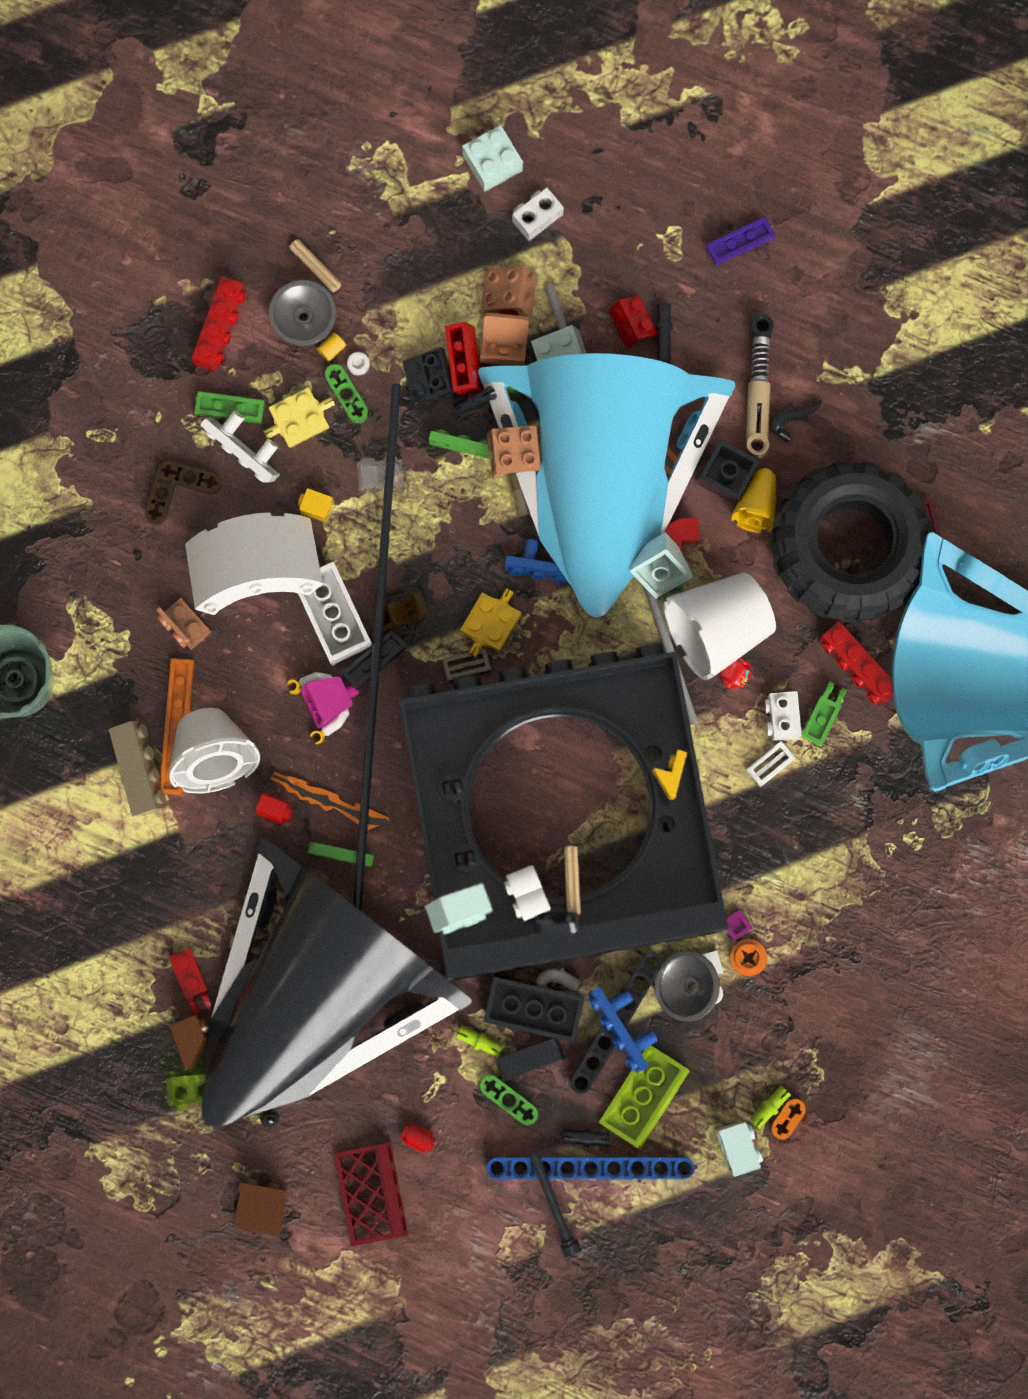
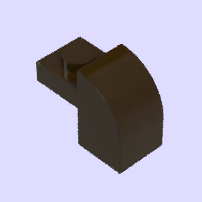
[383,592,428,632]

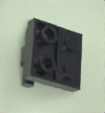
[402,347,454,404]

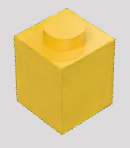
[297,488,334,523]

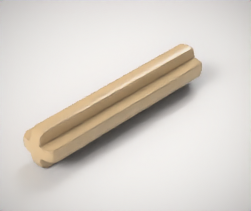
[290,239,341,292]
[564,846,580,915]

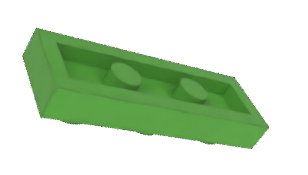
[194,391,265,424]
[429,429,490,459]

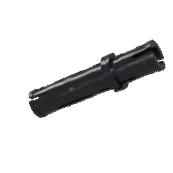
[656,303,673,364]

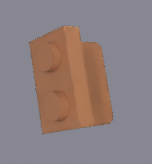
[481,265,538,317]
[480,313,529,366]

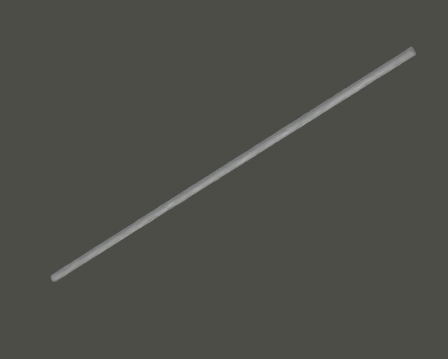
[545,284,698,726]

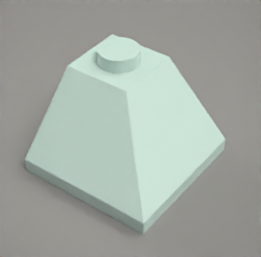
[629,532,693,598]

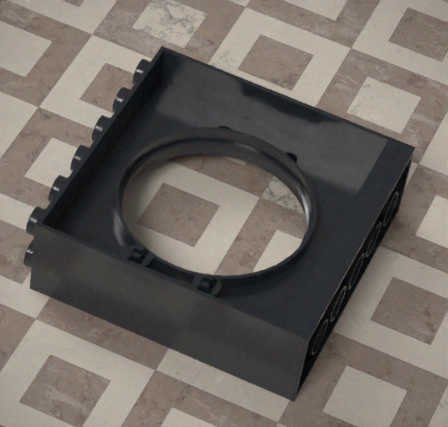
[399,643,729,981]

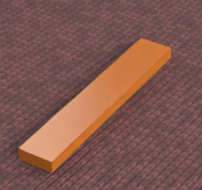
[160,658,194,795]

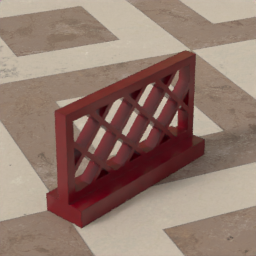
[334,1141,408,1246]

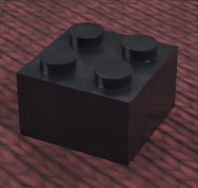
[697,439,760,505]

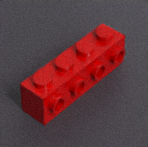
[192,276,246,372]
[819,621,893,707]

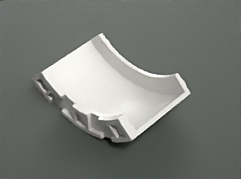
[185,513,322,615]

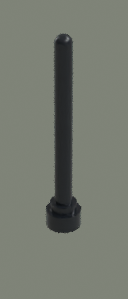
[529,1150,581,1257]

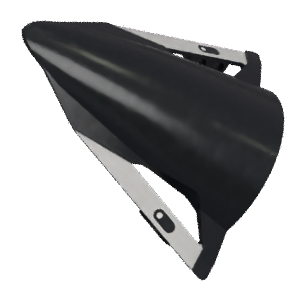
[202,838,472,1126]

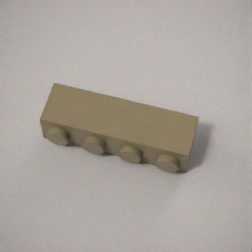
[109,721,166,817]

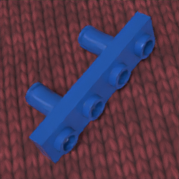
[505,539,568,584]
[587,986,657,1074]

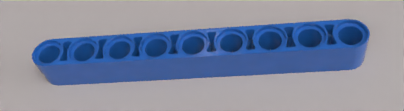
[487,1157,695,1179]

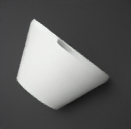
[169,708,260,793]

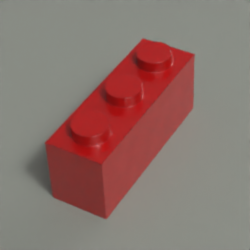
[445,322,483,396]

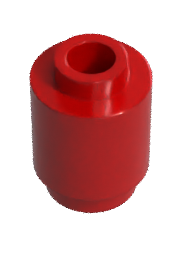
[400,1122,437,1154]

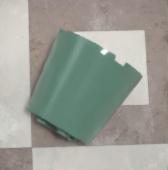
[0,625,54,718]

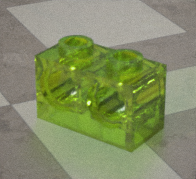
[167,1074,205,1110]

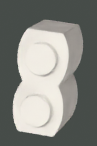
[504,865,551,921]

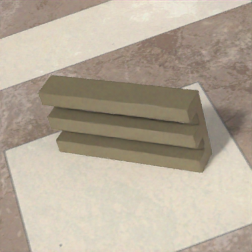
[442,648,491,682]

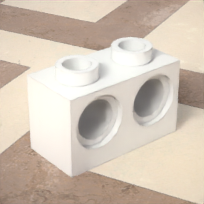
[512,188,564,241]

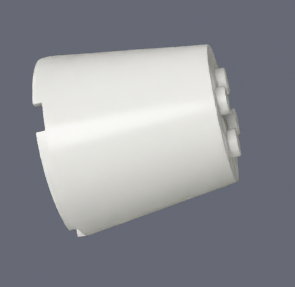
[663,572,776,680]

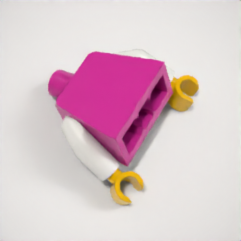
[287,672,359,744]

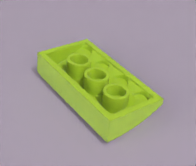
[599,1045,690,1150]

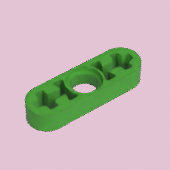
[325,364,368,424]
[307,842,374,867]
[480,1075,538,1125]

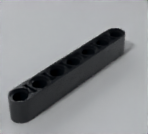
[570,952,662,1094]

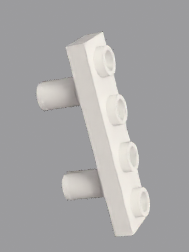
[200,411,280,483]

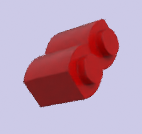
[255,792,294,825]

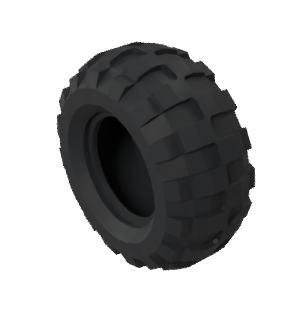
[770,460,934,623]

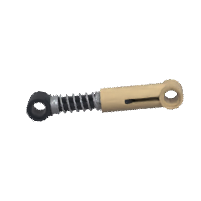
[745,314,774,460]

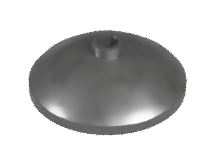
[269,280,336,346]
[655,951,720,1021]

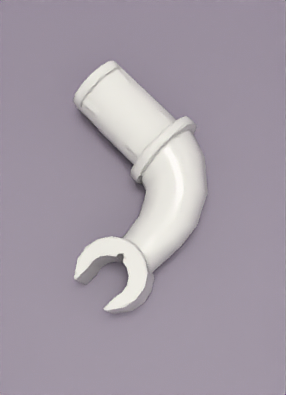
[535,967,581,991]

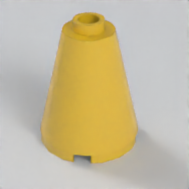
[731,468,776,533]

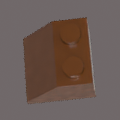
[169,1015,209,1070]

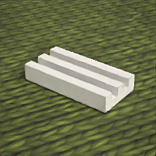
[746,741,795,787]

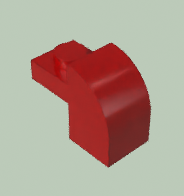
[665,517,699,552]

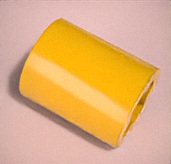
[316,332,346,362]

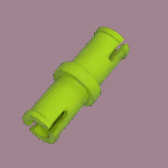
[456,1025,504,1058]
[749,1086,791,1130]

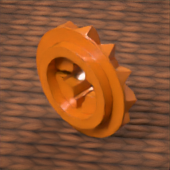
[730,939,767,976]

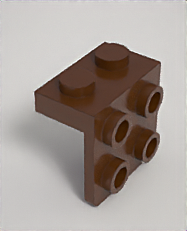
[234,1178,288,1236]

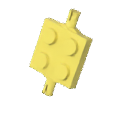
[263,387,335,448]

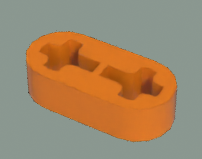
[771,1099,806,1139]

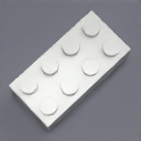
[298,561,372,666]

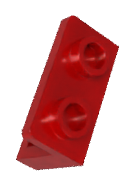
[608,295,658,348]

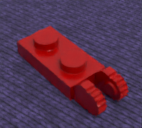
[169,948,213,1015]

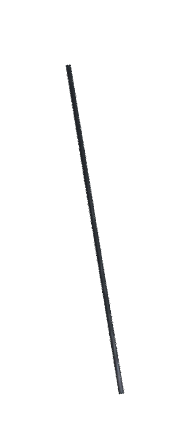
[353,384,401,912]

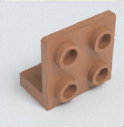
[487,426,541,479]
[156,598,211,650]

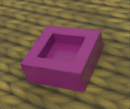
[726,910,753,942]

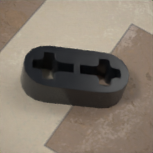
[536,912,582,934]

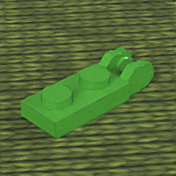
[801,681,847,747]

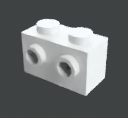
[764,691,802,741]

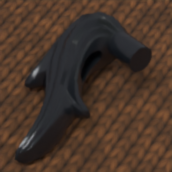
[769,399,822,442]

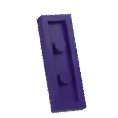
[706,216,775,266]

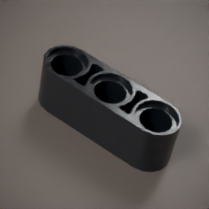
[495,1038,566,1082]

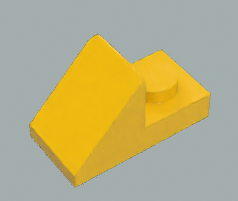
[652,750,687,800]

